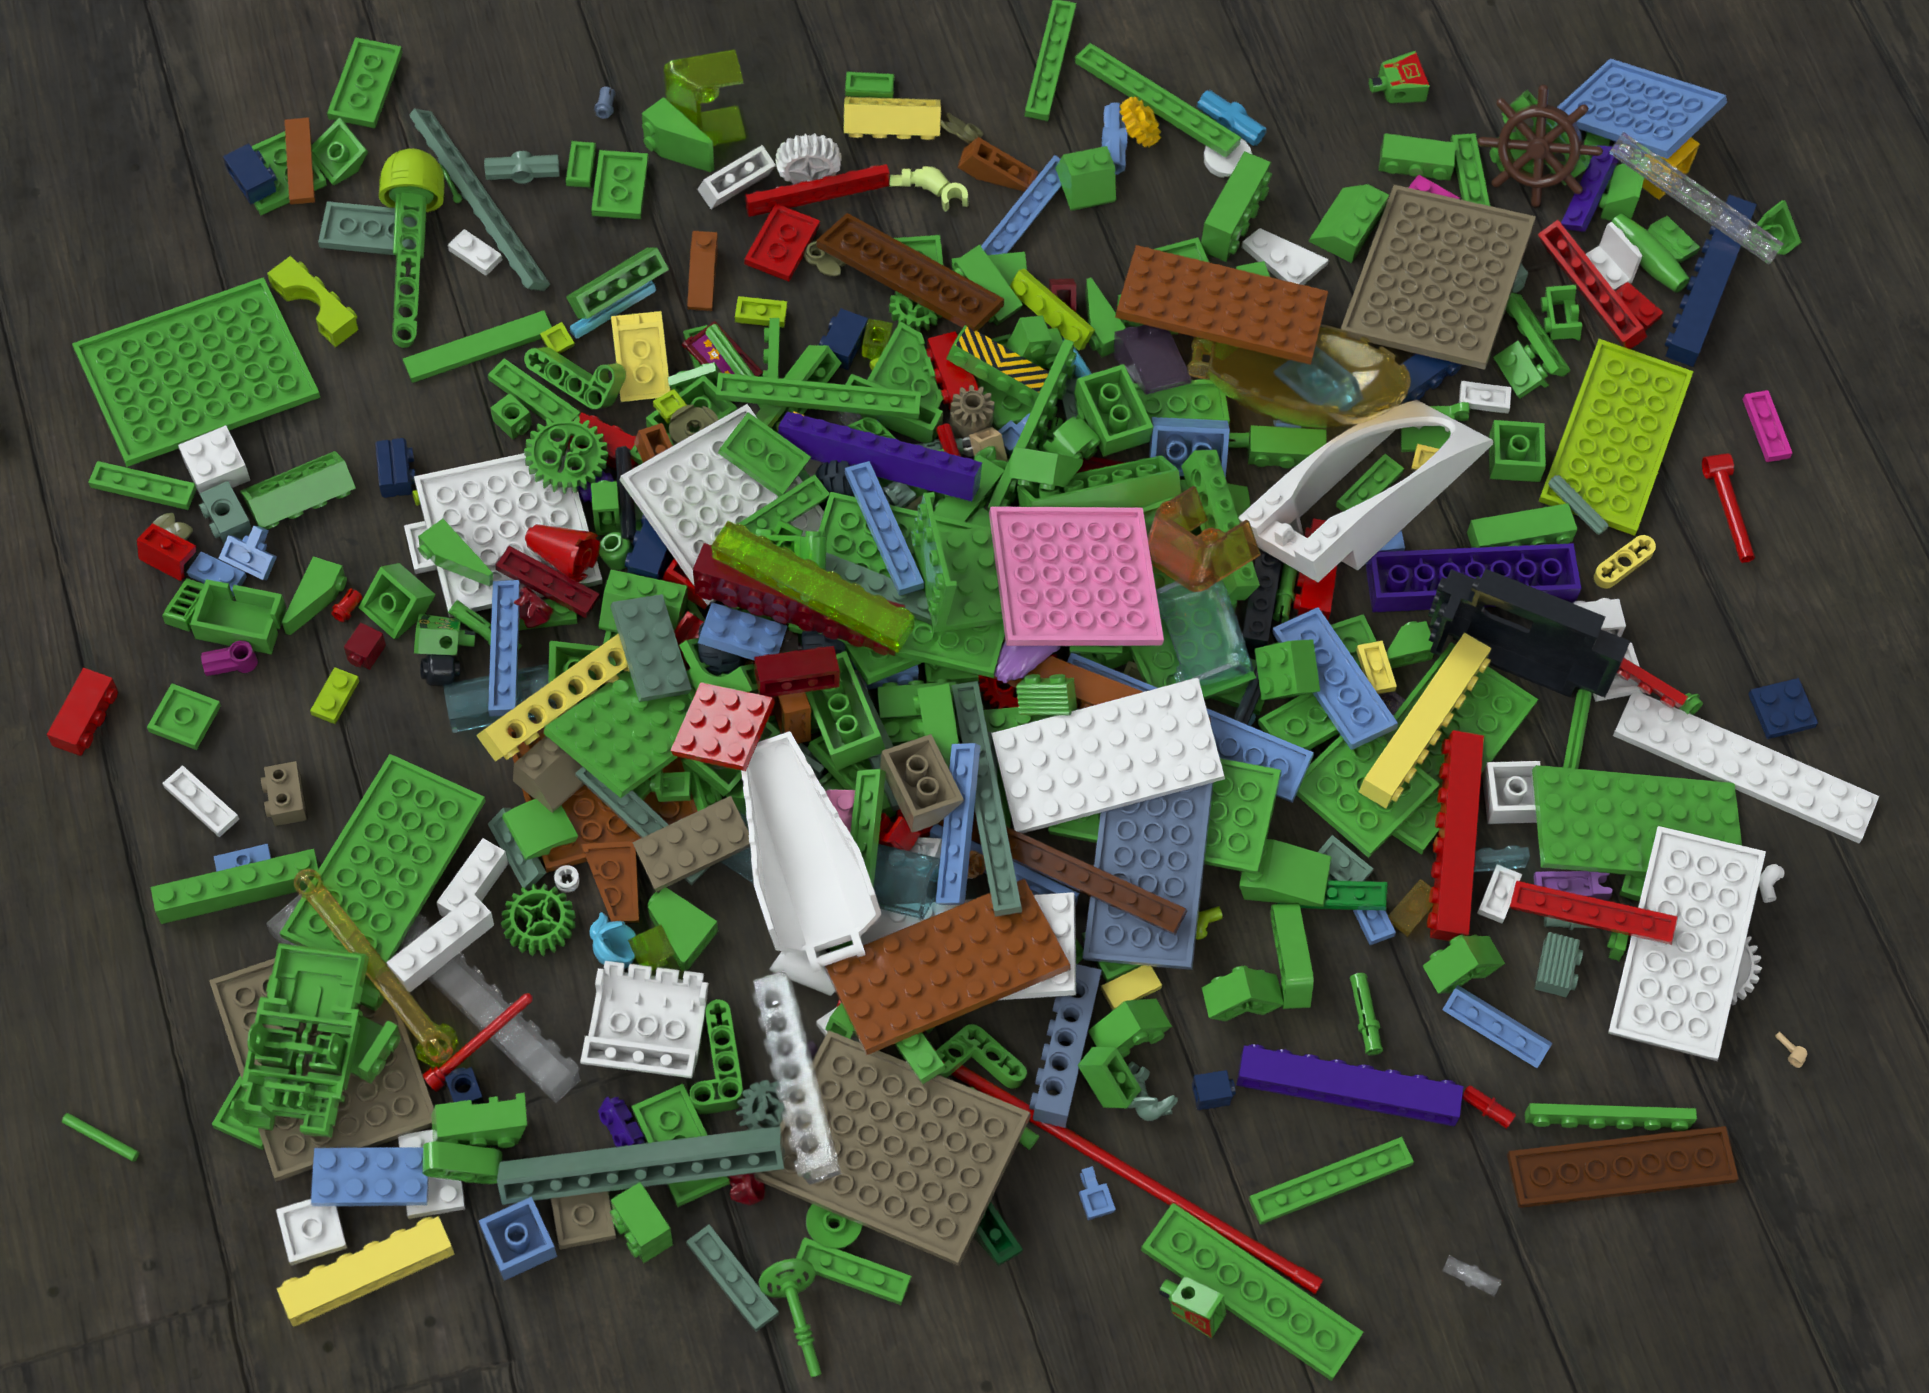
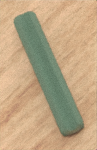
[1548,475,1608,535]

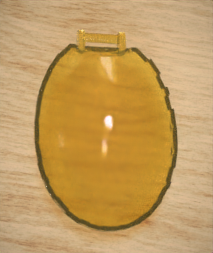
[1187,324,1411,428]

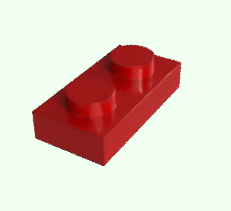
[1615,281,1664,331]

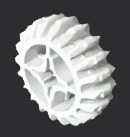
[775,133,841,184]

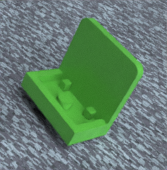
[338,1016,401,1083]

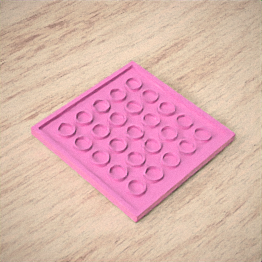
[989,507,1164,646]

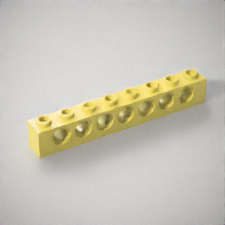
[476,634,630,762]

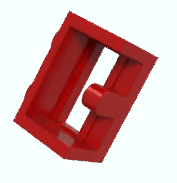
[878,813,921,853]

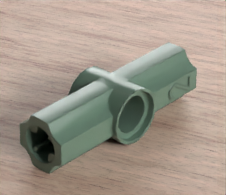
[484,151,560,184]

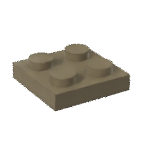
[551,1191,616,1249]

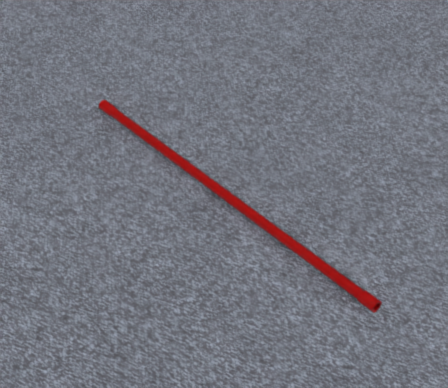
[836,1000,1323,1294]

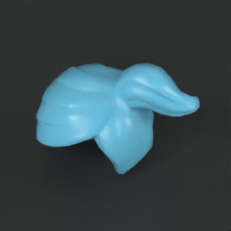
[590,912,639,968]

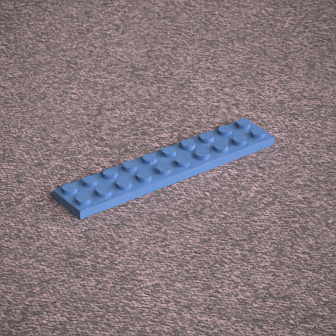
[1067,653,1314,803]

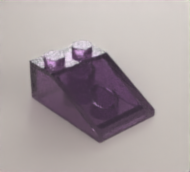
[1114,325,1192,394]

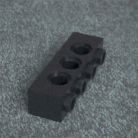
[1240,548,1281,654]

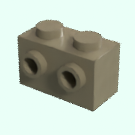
[261,761,307,826]

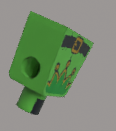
[414,614,476,655]

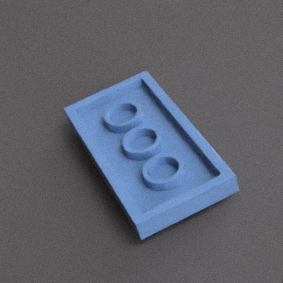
[311,1147,429,1206]

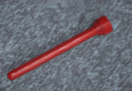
[423,993,533,1091]

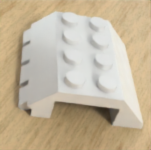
[581,961,709,1078]

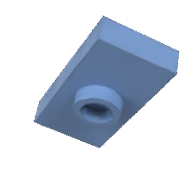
[214,844,271,871]

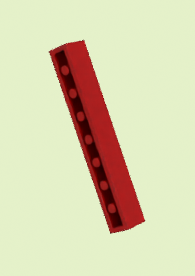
[1427,730,1484,941]

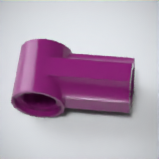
[201,640,258,676]

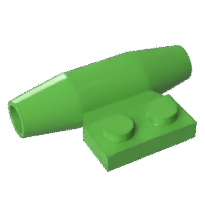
[1611,214,1700,293]

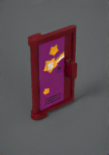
[682,321,763,377]

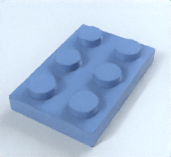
[698,603,787,660]

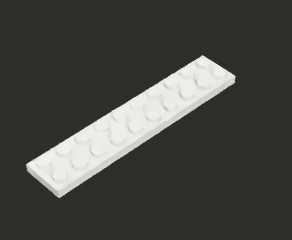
[1613,692,1879,843]

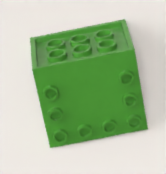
[911,492,1003,633]

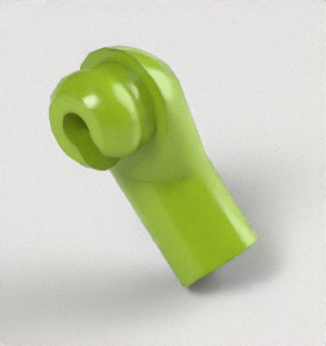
[1196,906,1223,940]

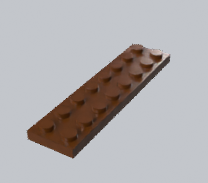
[817,213,1004,332]
[1507,1126,1739,1208]

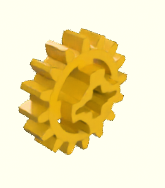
[1119,97,1161,147]

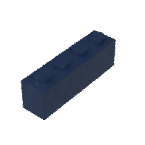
[1385,354,1463,404]

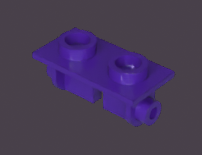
[598,1097,645,1147]

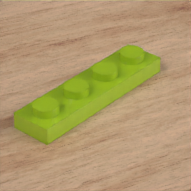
[1010,269,1095,350]

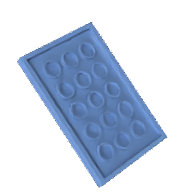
[1557,58,1727,159]

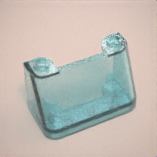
[1156,568,1253,686]

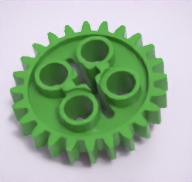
[524,415,608,494]

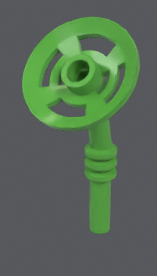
[759,1259,821,1377]

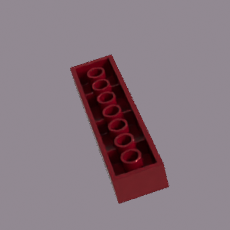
[693,543,905,656]

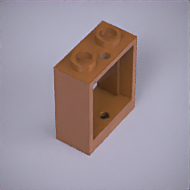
[772,692,811,744]

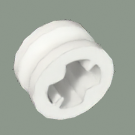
[554,865,579,893]

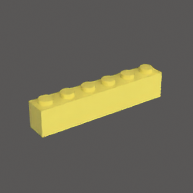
[277,1216,455,1327]

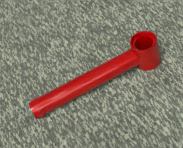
[1702,453,1755,563]

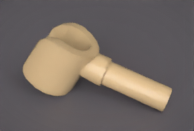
[1775,1032,1807,1068]

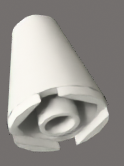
[770,949,836,996]

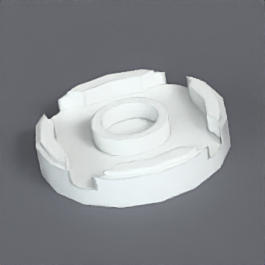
[1204,139,1252,178]

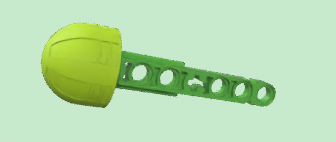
[379,149,444,348]

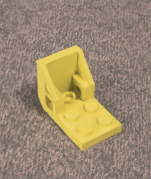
[611,311,670,402]

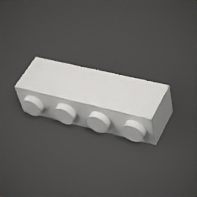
[386,894,494,994]

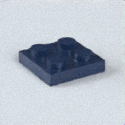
[1748,678,1818,739]

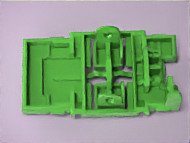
[230,943,369,1138]

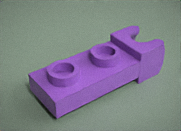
[1534,871,1612,901]

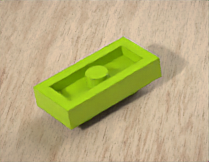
[735,296,787,327]
[310,667,359,724]

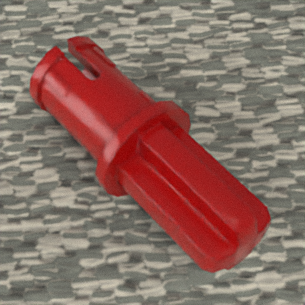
[1462,1085,1516,1129]

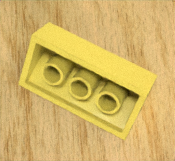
[844,97,941,140]

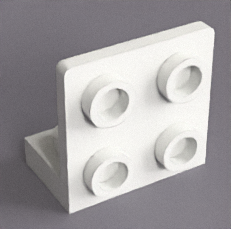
[1586,222,1642,291]

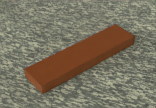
[285,117,315,205]

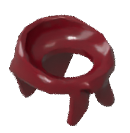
[514,586,554,628]
[728,1172,765,1205]

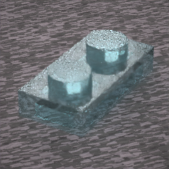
[1474,845,1530,872]

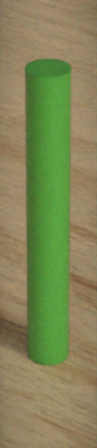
[62,1113,139,1162]

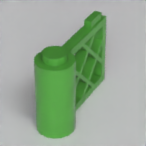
[750,529,827,581]

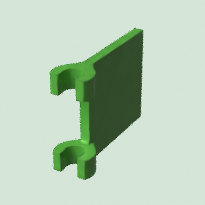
[1401,402,1469,452]

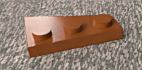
[581,841,639,923]

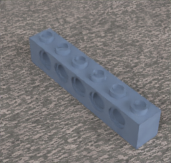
[1029,964,1101,1128]

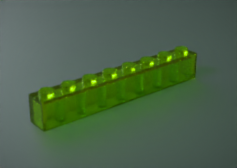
[711,521,915,653]

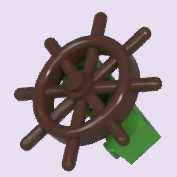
[1477,84,1603,207]

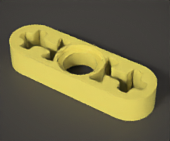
[1594,535,1656,589]

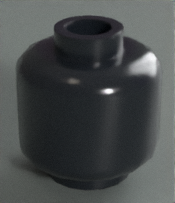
[420,654,460,686]

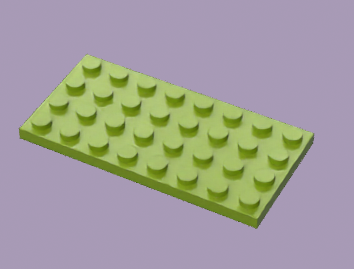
[1538,339,1693,536]

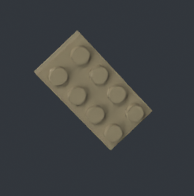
[632,796,751,892]

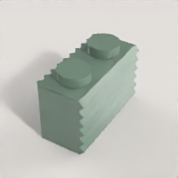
[1534,932,1583,997]

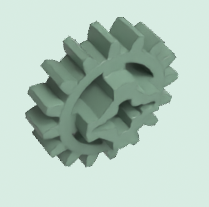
[736,1080,794,1131]

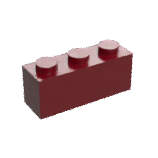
[754,646,840,697]

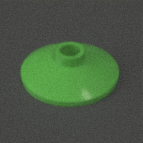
[806,1204,863,1249]

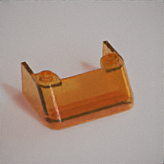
[1148,486,1261,592]

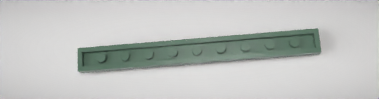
[409,108,550,291]
[952,681,1022,917]

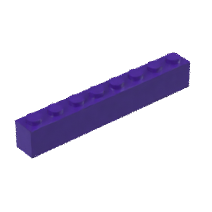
[778,412,982,502]
[1236,1044,1463,1126]

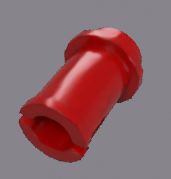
[332,588,363,622]

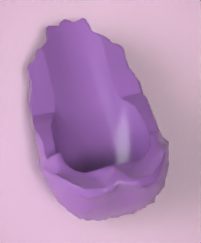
[994,640,1061,683]

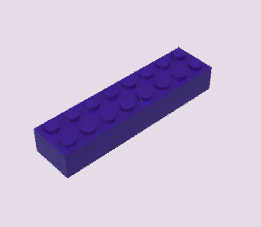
[1366,543,1581,612]

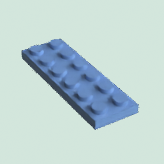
[1273,607,1398,750]

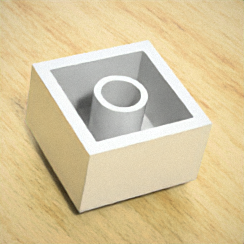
[178,426,250,494]
[1482,761,1541,824]

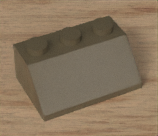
[880,734,964,833]
[513,736,584,813]

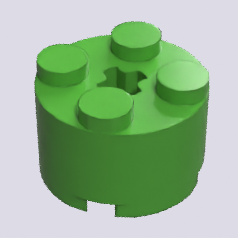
[1042,415,1101,460]

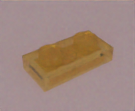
[1388,879,1433,937]

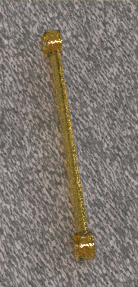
[294,869,453,1063]

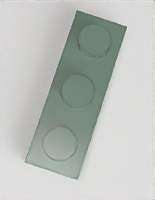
[488,808,546,889]

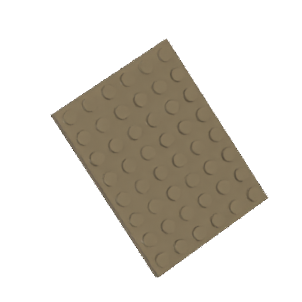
[1340,185,1536,370]
[209,958,434,1182]
[754,1030,1031,1266]

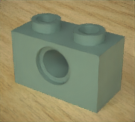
[199,481,252,544]

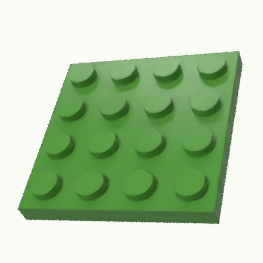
[1296,735,1440,858]

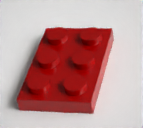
[744,204,820,282]

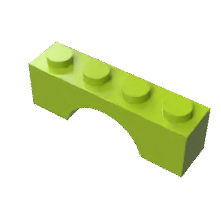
[267,256,358,347]

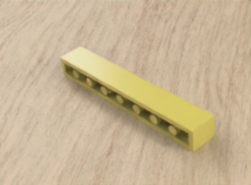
[1359,633,1492,808]

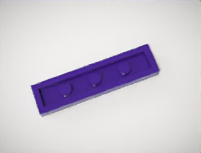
[1561,145,1622,232]

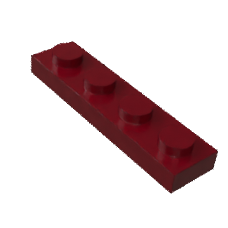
[496,546,599,618]

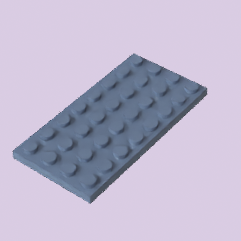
[1083,782,1214,970]

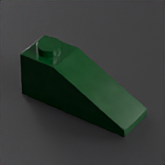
[973,1201,1023,1266]

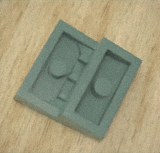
[1318,835,1374,881]

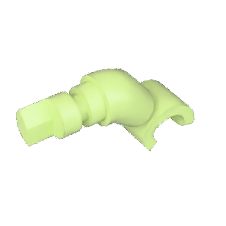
[890,166,968,212]

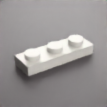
[163,765,239,837]

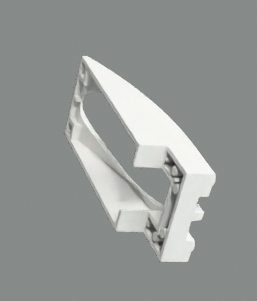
[1238,400,1493,582]

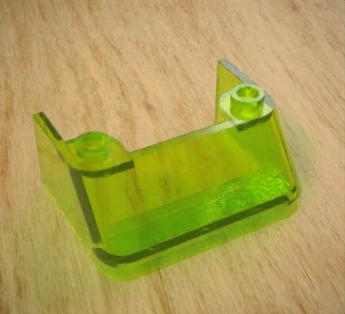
[663,49,746,146]

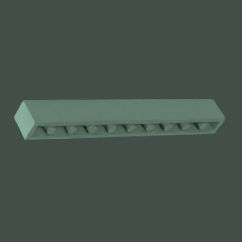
[497,1126,785,1205]

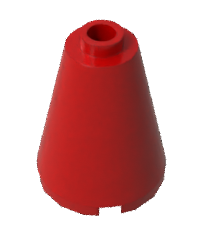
[525,524,600,582]

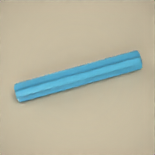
[570,281,656,338]

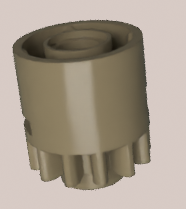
[950,385,995,439]

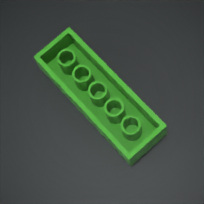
[1017,455,1182,508]

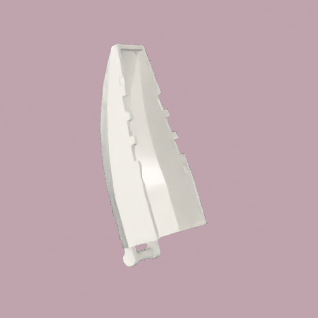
[741,731,881,973]

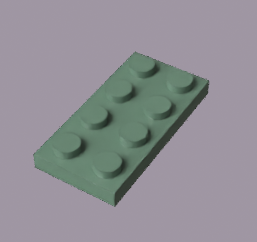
[318,202,417,255]
[610,594,691,702]

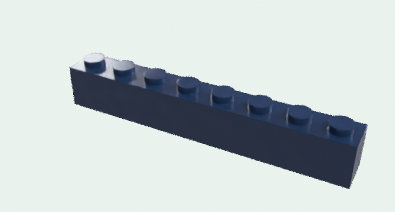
[1664,194,1757,367]

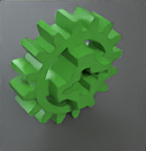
[889,291,942,332]

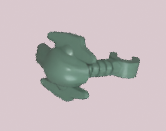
[1128,1062,1178,1121]

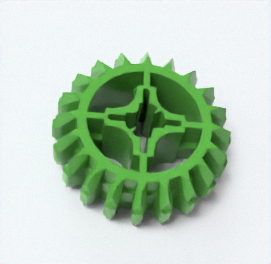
[501,883,576,956]

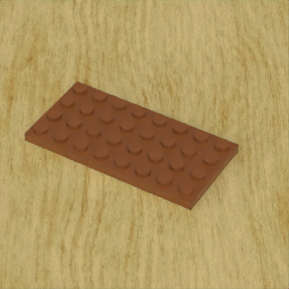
[1115,245,1328,365]
[824,879,1071,1055]

